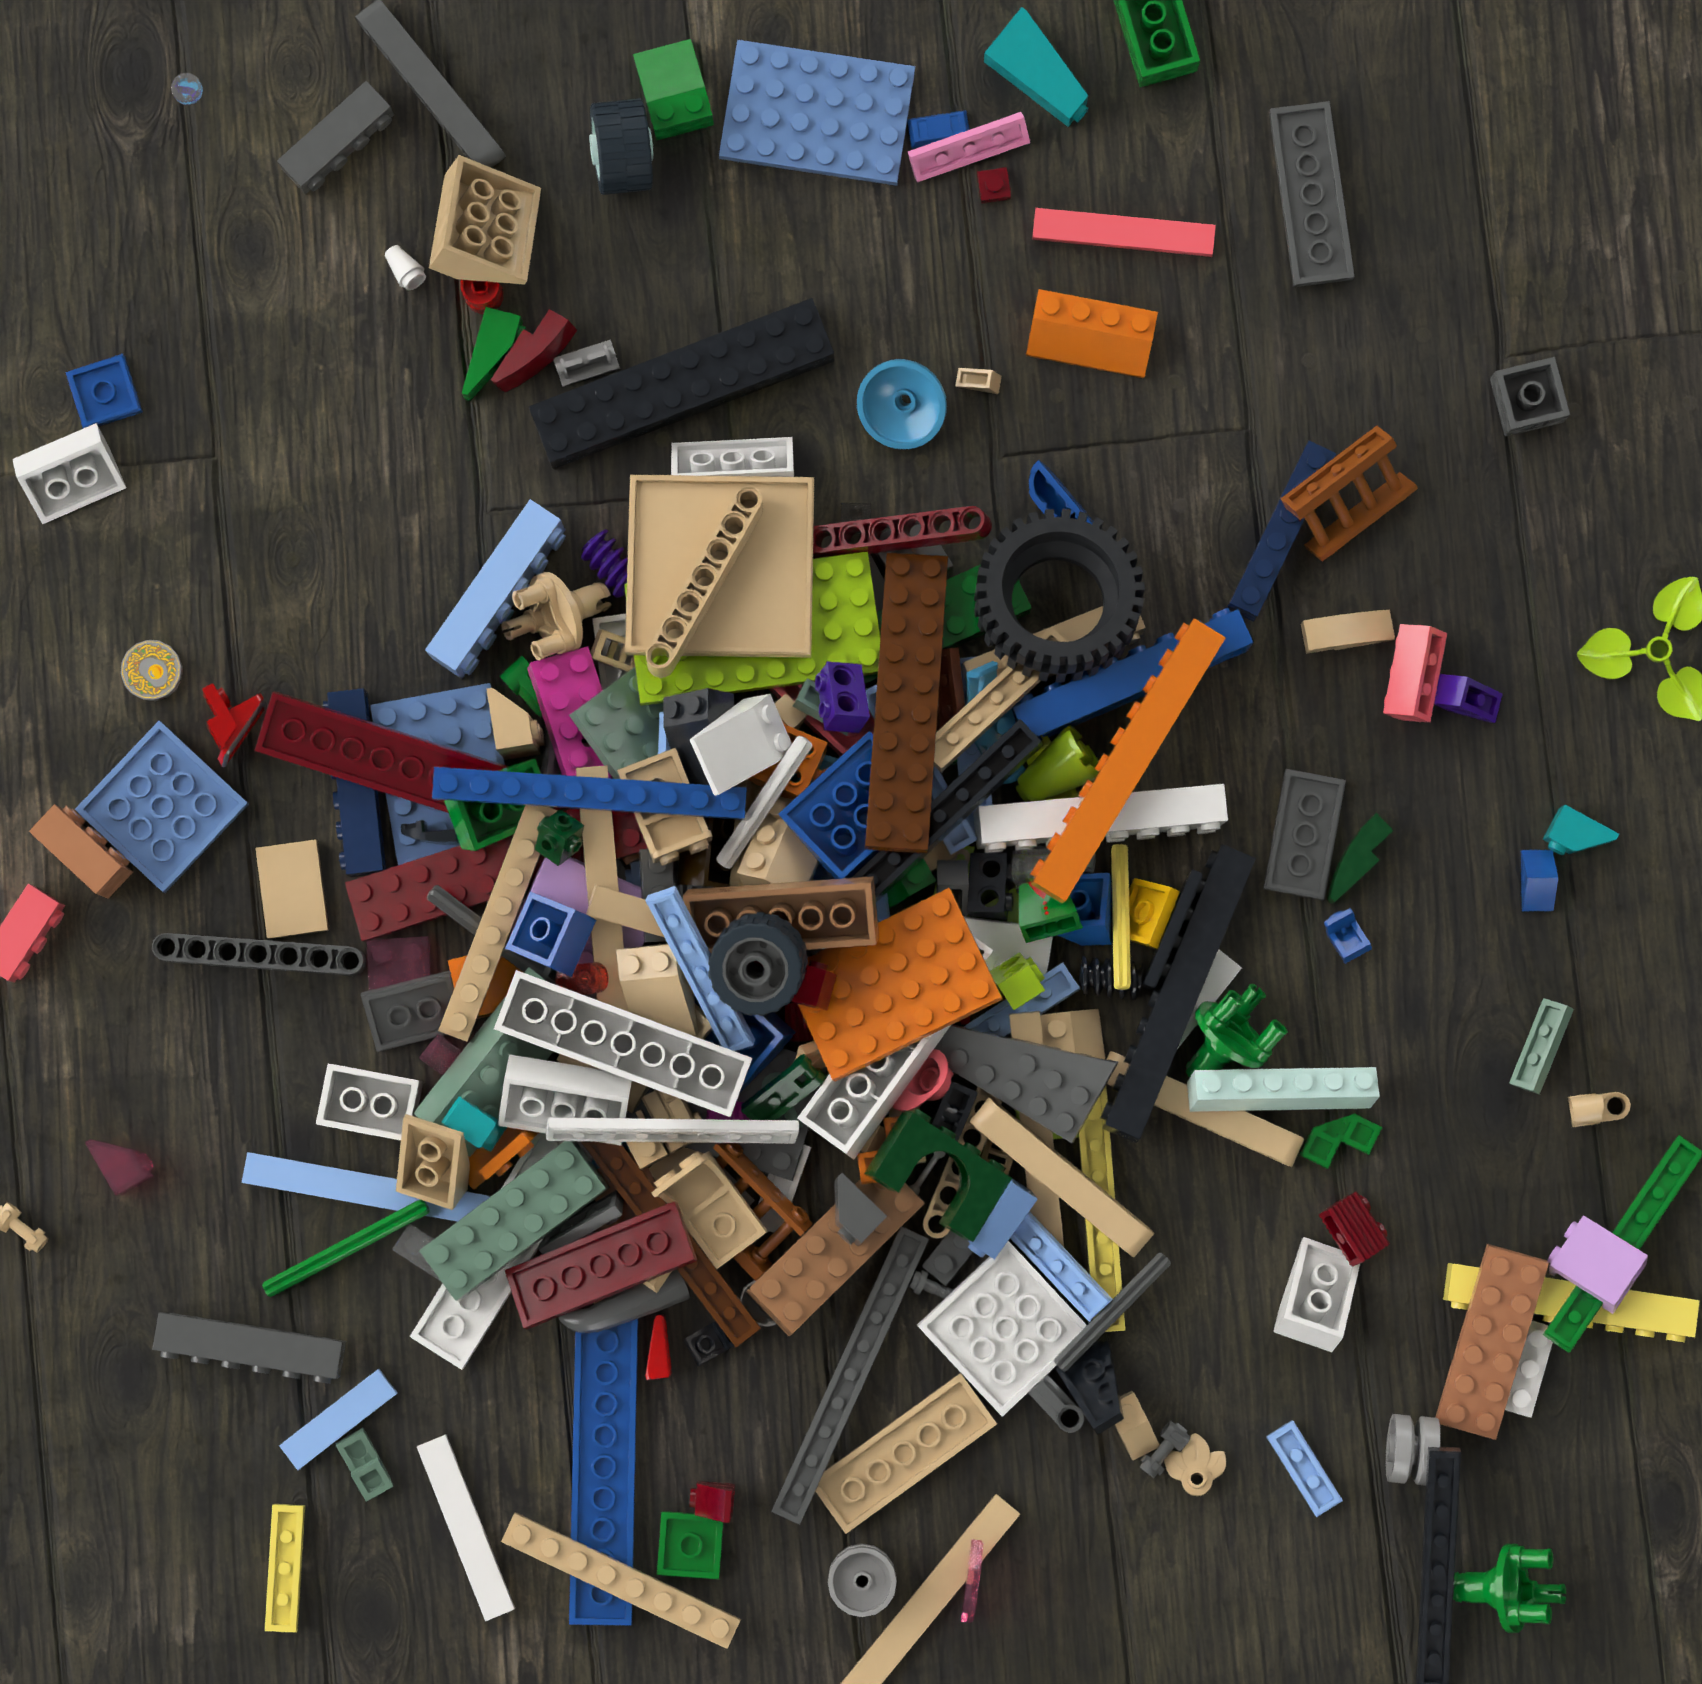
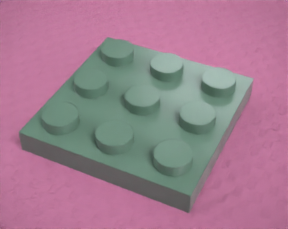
[569,667,663,779]

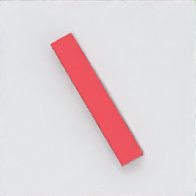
[1032,208,1216,257]

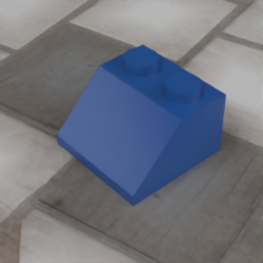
[505,891,596,977]

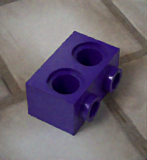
[815,661,870,733]

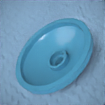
[857,359,947,449]

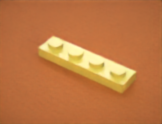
[265,1504,305,1632]

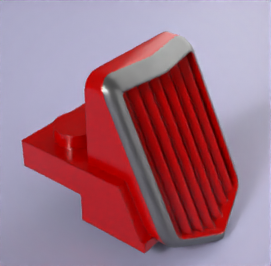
[202,683,266,767]

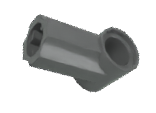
[1028,1374,1084,1433]

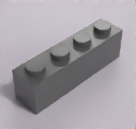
[277,81,394,195]

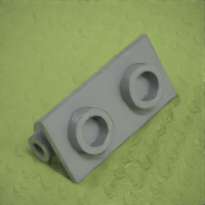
[554,339,620,387]

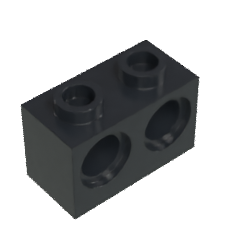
[967,853,1015,921]

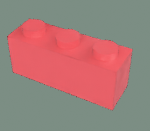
[1383,624,1447,722]
[0,883,65,983]

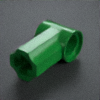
[499,656,543,718]

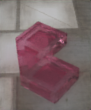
[961,1539,984,1623]

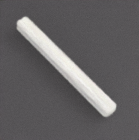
[716,735,812,869]

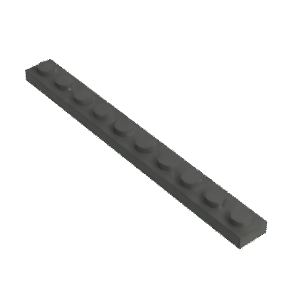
[771,1226,929,1525]

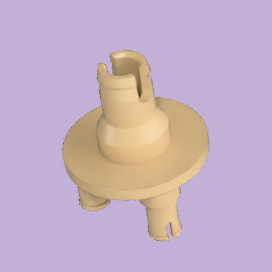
[501,572,612,660]

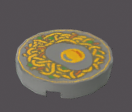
[121,640,183,701]

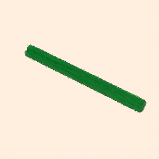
[262,1199,430,1297]

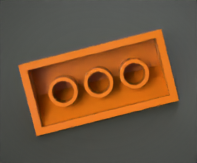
[1026,289,1158,378]

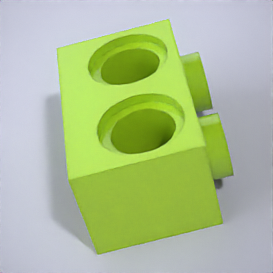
[990,952,1045,1010]

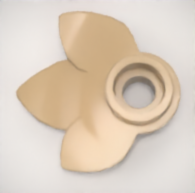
[1164,1433,1226,1496]

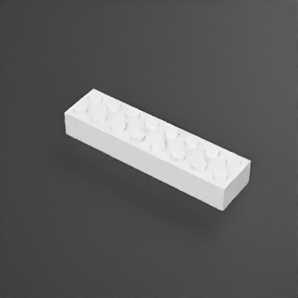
[973,784,1228,853]
[797,936,999,1160]
[494,970,752,1117]

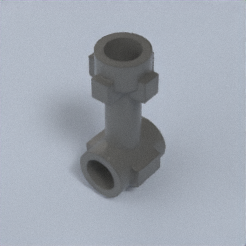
[1140,1421,1191,1478]

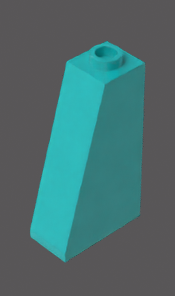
[984,7,1089,127]

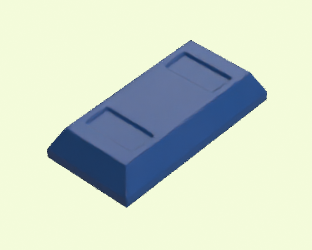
[907,110,969,149]

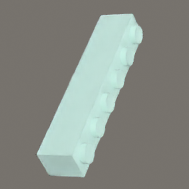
[1187,1067,1380,1112]

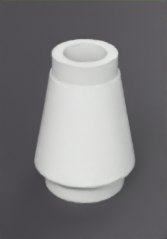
[385,245,426,291]

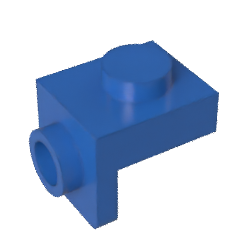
[1324,908,1372,963]

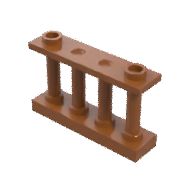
[1281,426,1418,562]
[713,1143,813,1281]

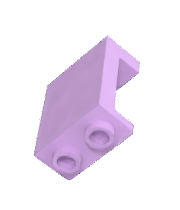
[1547,1215,1648,1314]

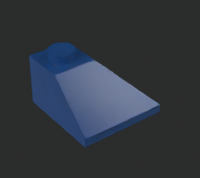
[1058,873,1113,946]

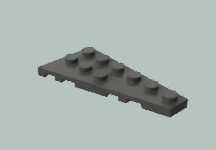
[934,1024,1119,1143]

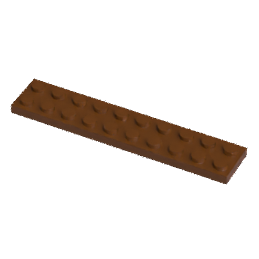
[865,553,948,853]

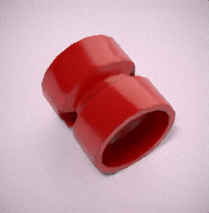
[460,280,503,314]

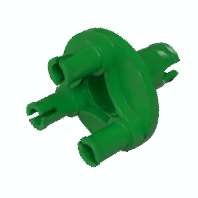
[1186,984,1288,1077]
[1453,1543,1566,1633]

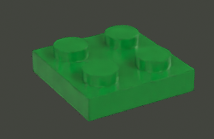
[657,1511,724,1579]

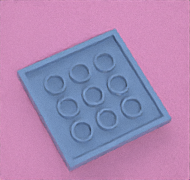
[75,721,249,893]

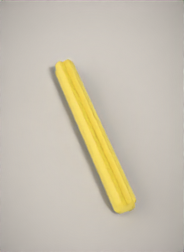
[1111,844,1131,990]

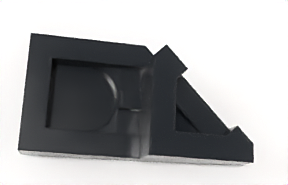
[401,820,459,845]

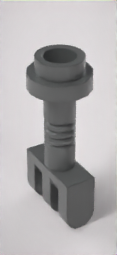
[908,1270,961,1299]

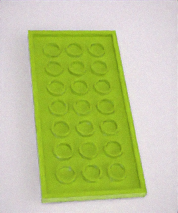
[624,552,880,706]

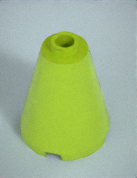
[1016,725,1099,802]

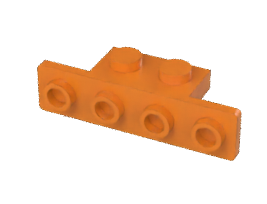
[468,1127,540,1189]

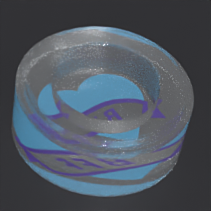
[171,73,203,105]

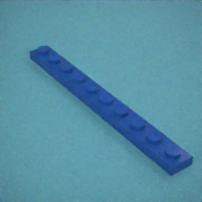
[432,767,747,820]

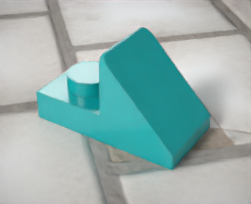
[441,1096,507,1152]

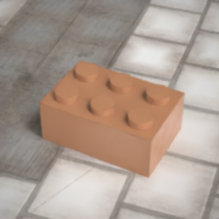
[29,804,133,899]

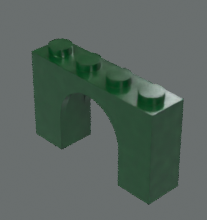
[864,1109,1012,1242]

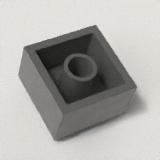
[1490,357,1570,437]

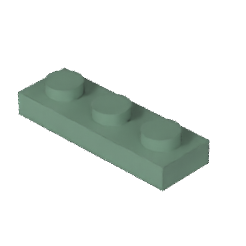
[1509,998,1574,1095]

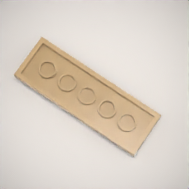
[815,1373,997,1534]

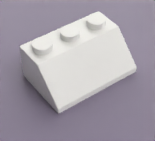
[13,423,126,524]

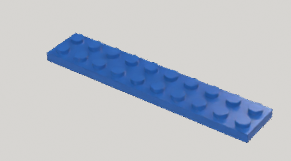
[569,1319,638,1625]

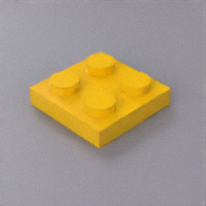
[1129,878,1180,949]

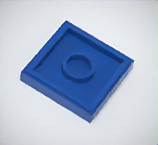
[65,354,143,429]

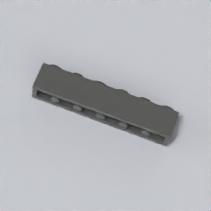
[152,1312,346,1384]

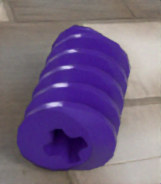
[581,529,628,598]

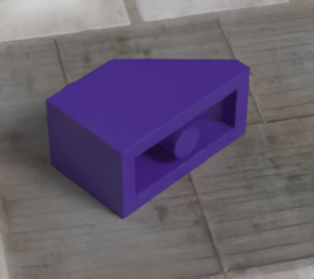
[1434,674,1502,723]

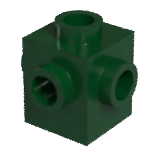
[534,809,585,866]

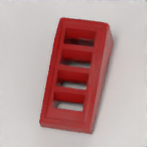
[645,1314,672,1380]

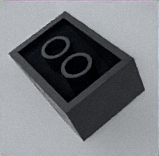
[663,688,734,785]

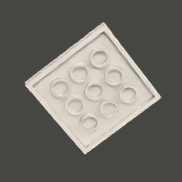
[917,1241,1087,1417]

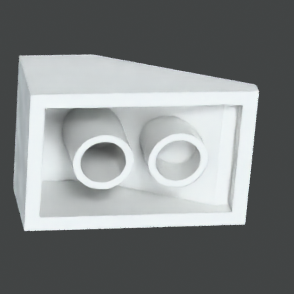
[690,694,792,795]
[1274,1237,1360,1352]

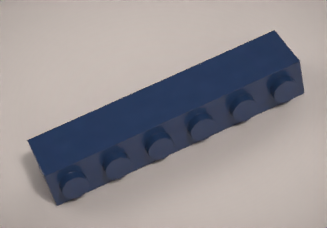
[1227,441,1336,622]
[323,688,386,877]

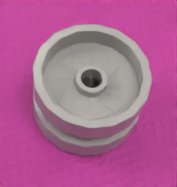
[1386,1414,1440,1486]
[828,1543,897,1617]

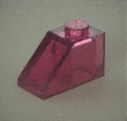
[419,1034,463,1076]
[85,1139,153,1196]

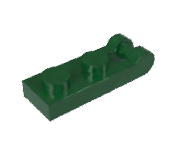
[741,1054,826,1120]

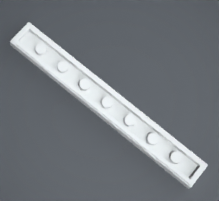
[546,1118,799,1144]

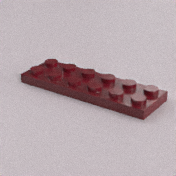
[505,1201,698,1330]

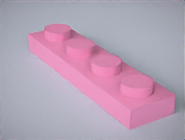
[908,112,1030,182]

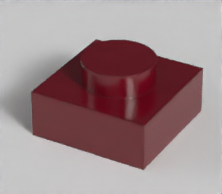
[977,167,1011,204]

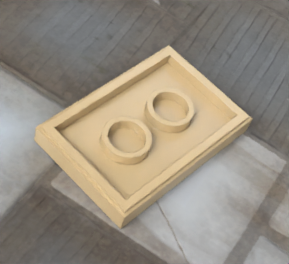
[256,839,329,939]

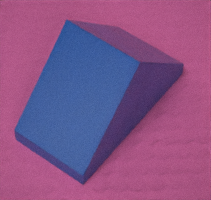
[1521,850,1558,912]

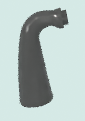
[558,1269,690,1333]

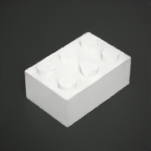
[316,1063,423,1140]

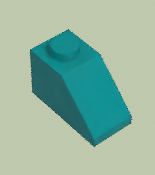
[1542,805,1619,855]

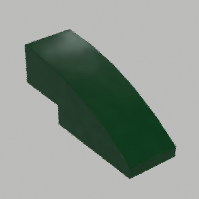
[1327,813,1393,904]

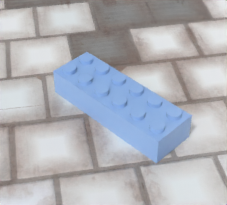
[425,499,566,679]

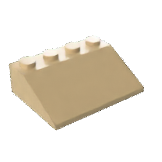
[429,155,541,284]

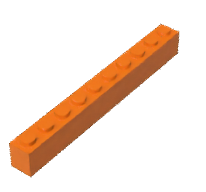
[1030,618,1226,904]

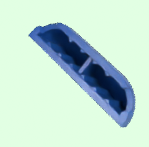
[1029,460,1094,524]

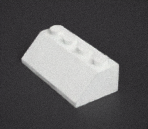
[671,437,794,477]
[498,1054,632,1146]

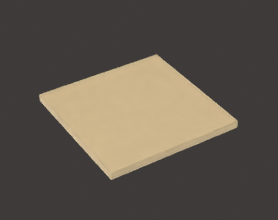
[625,475,814,658]

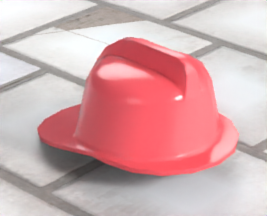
[892,1049,954,1111]

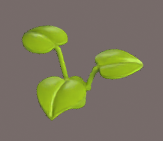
[1577,577,1702,721]

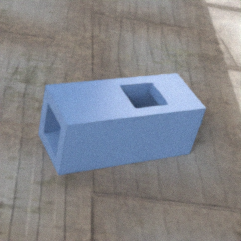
[968,1175,1038,1260]

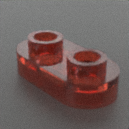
[555,962,609,995]

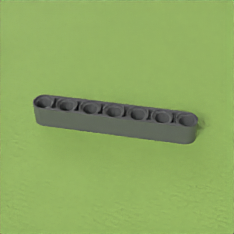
[355,0,506,168]
[152,933,367,976]

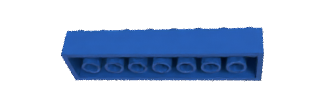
[1012,608,1253,741]

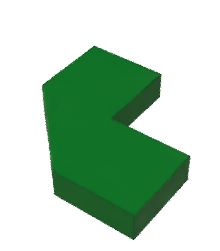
[1299,1114,1382,1169]

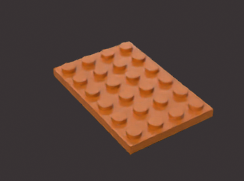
[798,888,1003,1082]

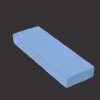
[1266,1420,1343,1517]

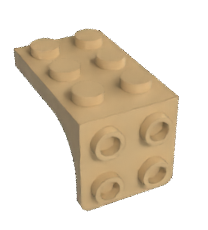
[617,748,713,866]
[651,1151,768,1269]

